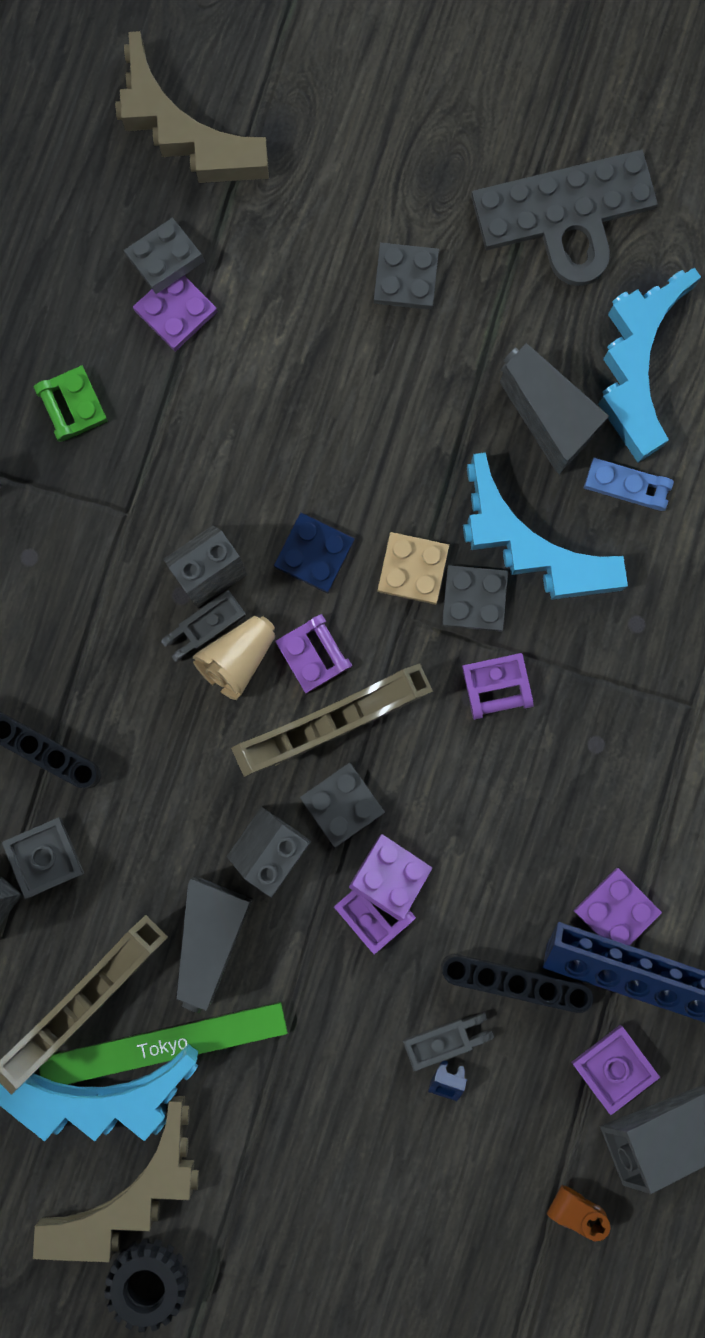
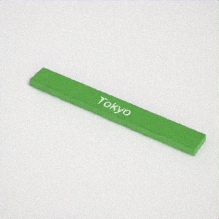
[39,1002,288,1085]

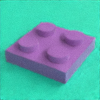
[133,275,218,352]
[349,834,432,921]
[573,868,662,946]
[571,1025,660,1115]

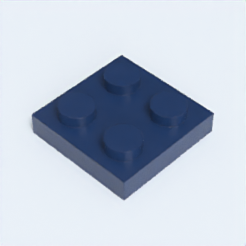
[274,512,355,594]

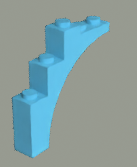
[598,267,701,463]
[463,453,628,600]
[0,1044,198,1141]

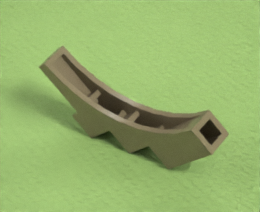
[115,31,269,183]
[231,663,433,777]
[0,915,168,1095]
[33,1096,199,1262]

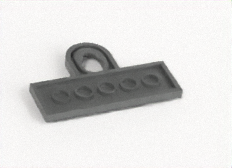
[471,149,658,286]

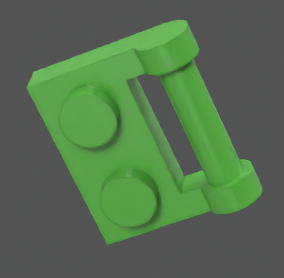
[34,365,108,442]

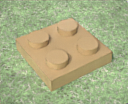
[377,532,449,605]

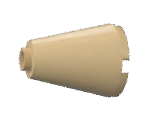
[193,616,275,700]

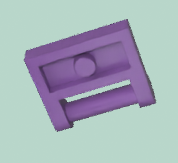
[275,614,353,694]
[462,653,534,720]
[334,890,416,954]

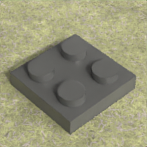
[124,217,205,294]
[374,242,439,310]
[442,565,508,632]
[300,762,385,847]
[2,817,84,899]

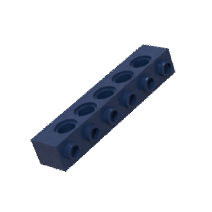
[543,922,705,1022]

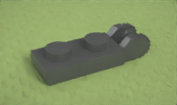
[161,590,247,662]
[403,1012,494,1071]

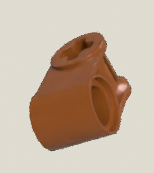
[547,1185,611,1241]

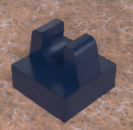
[428,1060,467,1101]

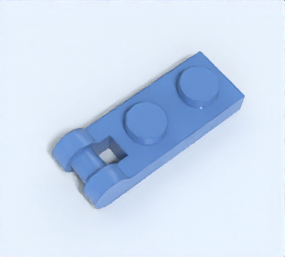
[584,458,674,511]

